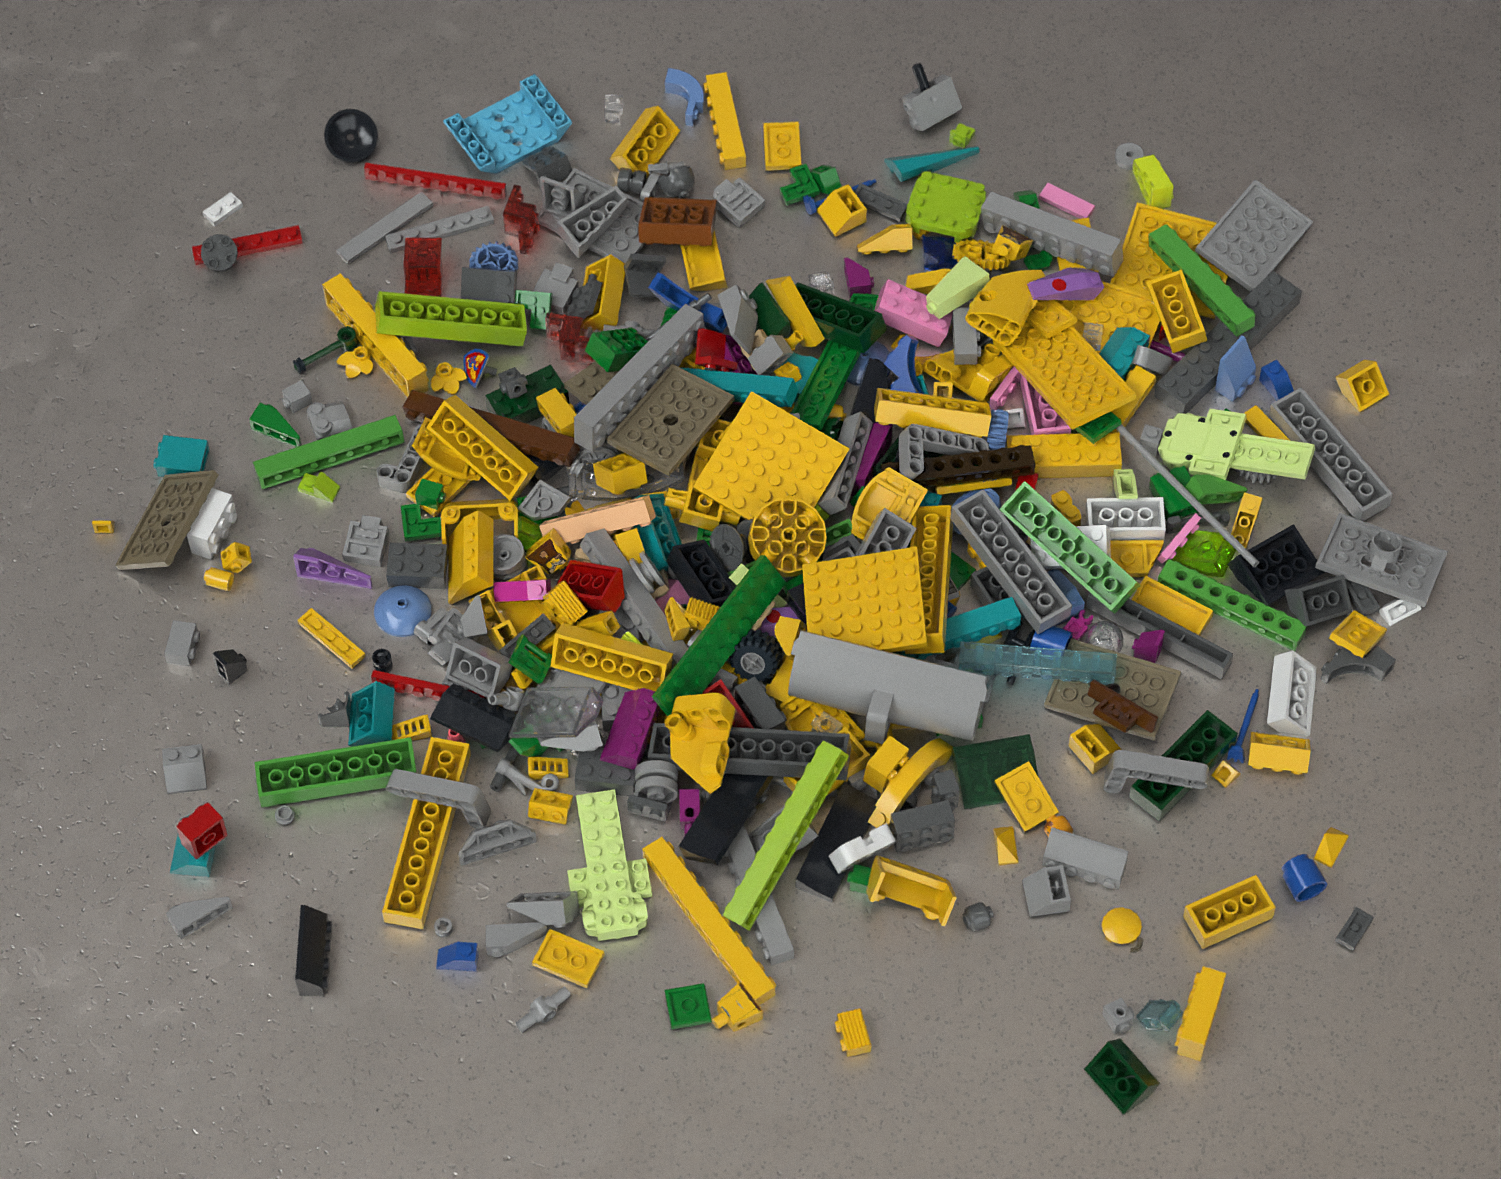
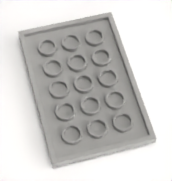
[535,168,645,263]
[1194,179,1313,292]

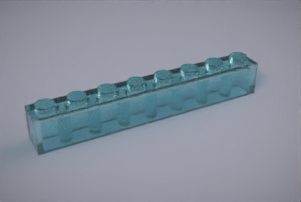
[958,642,1117,685]

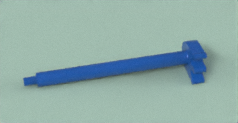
[803,179,876,215]
[1227,689,1259,763]

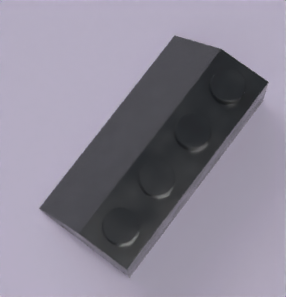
[666,539,736,608]
[430,683,521,752]
[295,905,332,996]

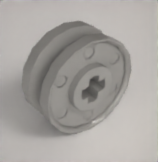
[629,551,666,593]

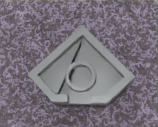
[518,480,571,521]

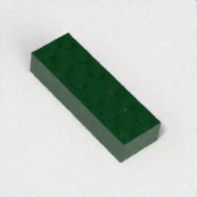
[777,282,887,353]
[1129,710,1238,821]

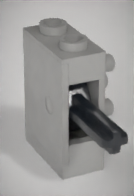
[902,63,963,131]

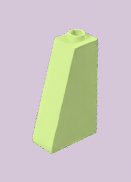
[926,257,990,319]

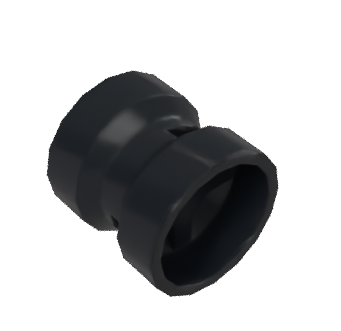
[372,649,393,673]

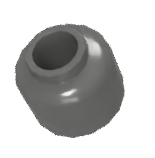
[962,902,994,931]

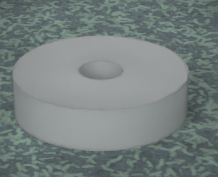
[1115,143,1144,170]

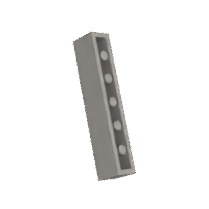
[818,411,873,515]

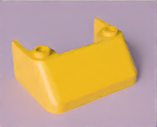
[441,499,520,549]
[866,855,957,927]

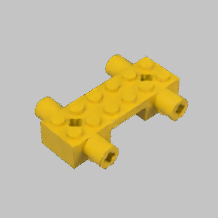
[664,419,740,531]

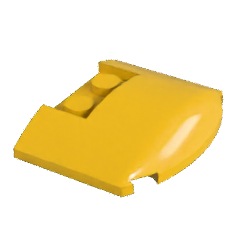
[412,417,481,481]
[851,467,928,540]
[780,696,865,742]

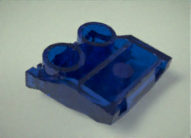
[922,235,958,271]

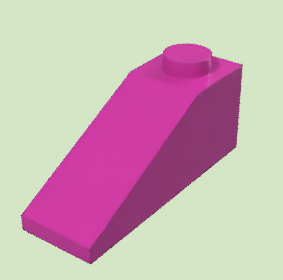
[493,579,551,602]

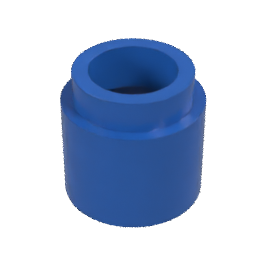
[1030,626,1073,665]
[1282,854,1328,902]

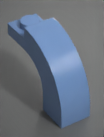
[665,68,704,126]

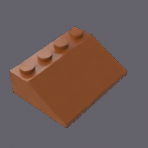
[638,197,717,246]

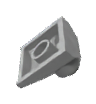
[306,401,353,440]

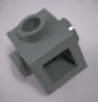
[498,367,528,399]

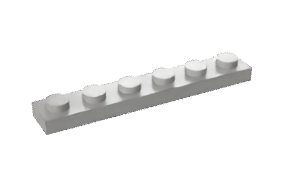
[385,206,494,254]

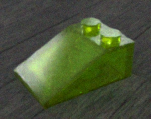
[1167,529,1236,577]

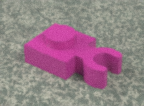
[1062,609,1093,641]

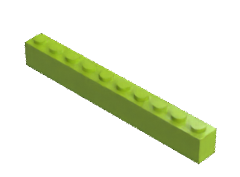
[723,740,849,931]

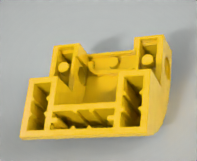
[468,564,576,654]

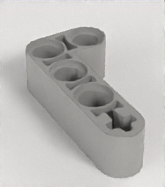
[377,424,424,493]

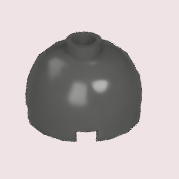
[658,165,695,199]

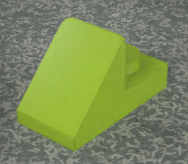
[298,471,340,503]

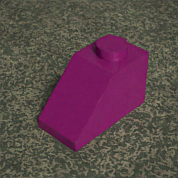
[844,257,874,298]
[1132,630,1165,663]

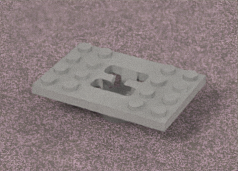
[1315,513,1448,607]

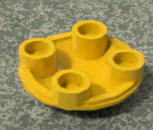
[1101,907,1142,944]

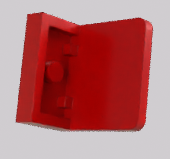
[695,328,737,372]

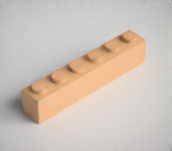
[539,495,656,544]

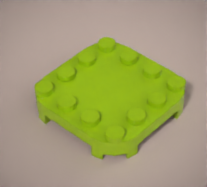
[905,171,986,242]

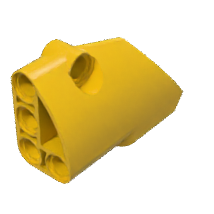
[965,270,1045,346]
[915,344,1014,403]
[665,693,736,794]

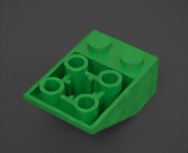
[585,327,648,373]

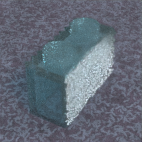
[1136,999,1183,1032]

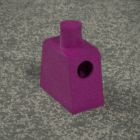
[679,789,700,836]

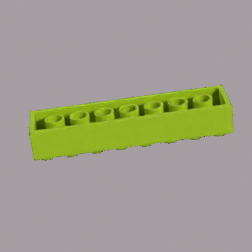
[375,291,527,346]

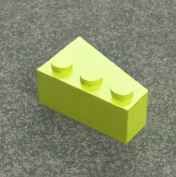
[1132,154,1174,209]

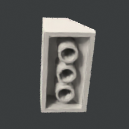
[1267,650,1317,736]

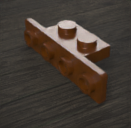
[1088,680,1158,733]

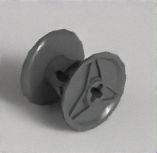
[710,519,755,571]

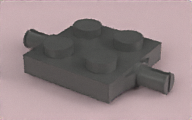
[566,274,602,331]

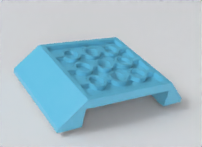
[443,74,572,174]

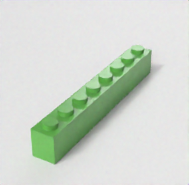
[1149,224,1255,337]
[253,415,405,490]

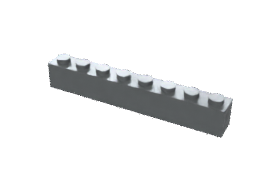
[1087,593,1233,679]

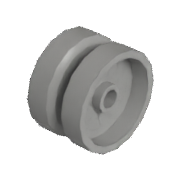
[493,534,528,582]
[635,760,678,804]

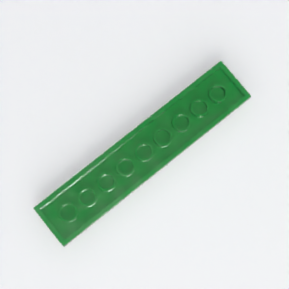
[791,293,879,430]
[652,555,786,716]

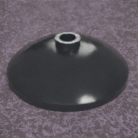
[324,109,378,163]

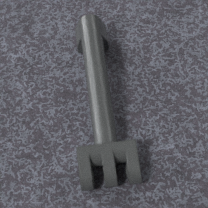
[1165,510,1230,534]

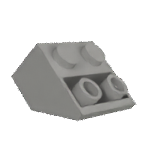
[1022,865,1071,917]

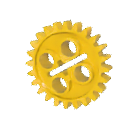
[952,239,1011,270]

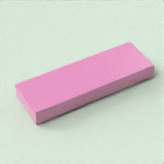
[1039,183,1095,219]

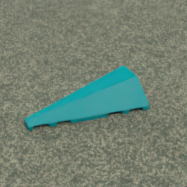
[884,146,980,182]

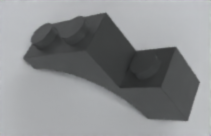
[1321,646,1396,684]

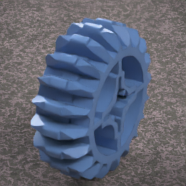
[469,241,518,270]
[987,409,1009,451]

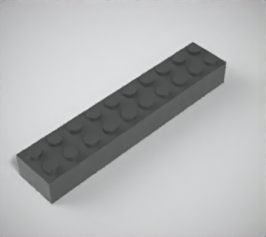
[1154,270,1302,414]
[648,723,852,780]

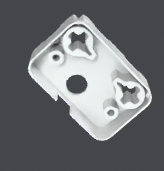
[829,824,896,874]

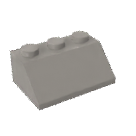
[445,638,512,698]

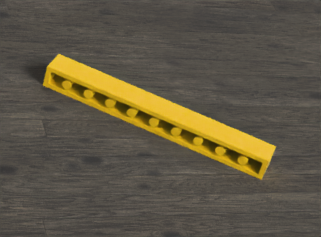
[642,837,776,1005]

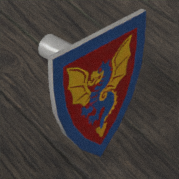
[464,349,497,389]

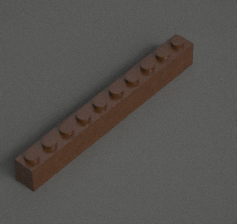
[402,390,580,467]

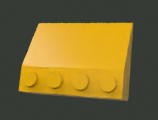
[448,511,493,605]

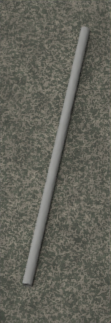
[1116,424,1259,567]

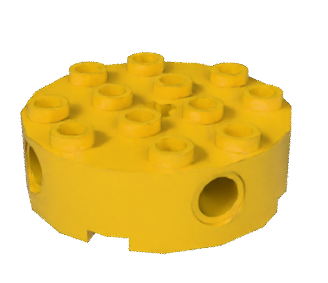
[748,498,827,578]

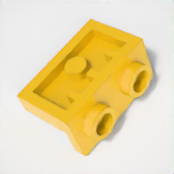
[528,788,573,824]

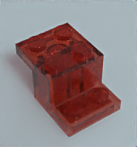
[503,185,540,255]
[403,238,443,297]
[545,313,595,365]

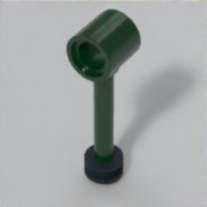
[293,327,358,374]

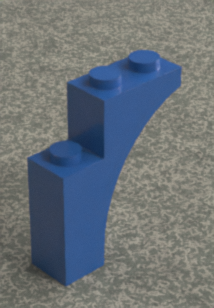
[648,273,727,333]
[884,335,924,394]

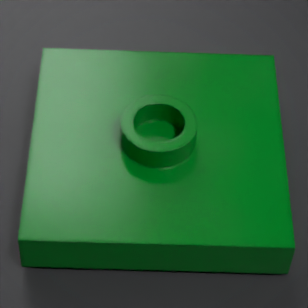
[664,983,712,1030]

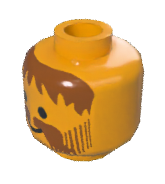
[1044,815,1073,838]

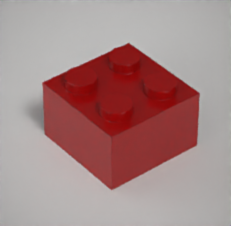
[176,802,228,860]

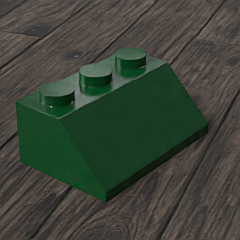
[749,283,790,339]
[1084,1038,1160,1115]

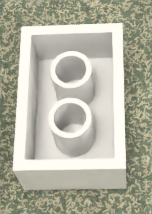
[187,488,237,560]

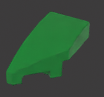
[1023,250,1053,271]

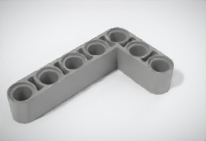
[899,424,989,480]
[1103,750,1209,793]
[386,769,491,828]

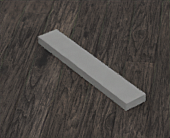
[336,191,433,265]

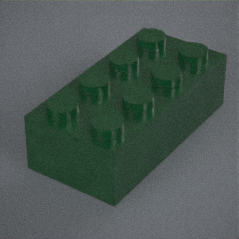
[485,364,569,424]

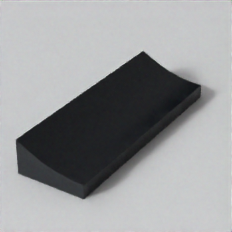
[678,773,774,865]
[796,781,878,902]

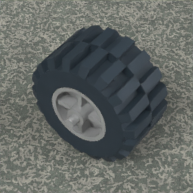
[730,630,782,682]

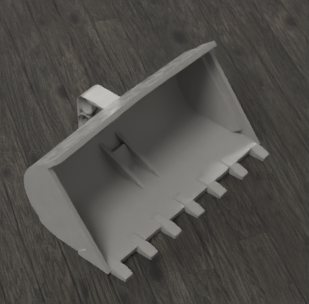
[788,630,996,744]

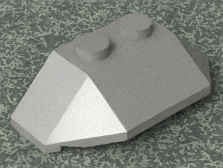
[458,819,537,866]

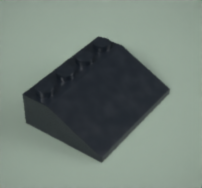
[1227,524,1325,606]

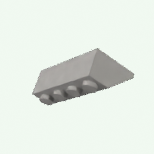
[1042,827,1129,889]

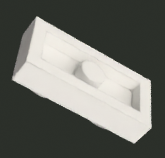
[203,192,243,227]

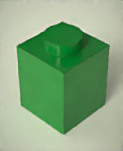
[415,479,446,510]
[847,864,871,894]

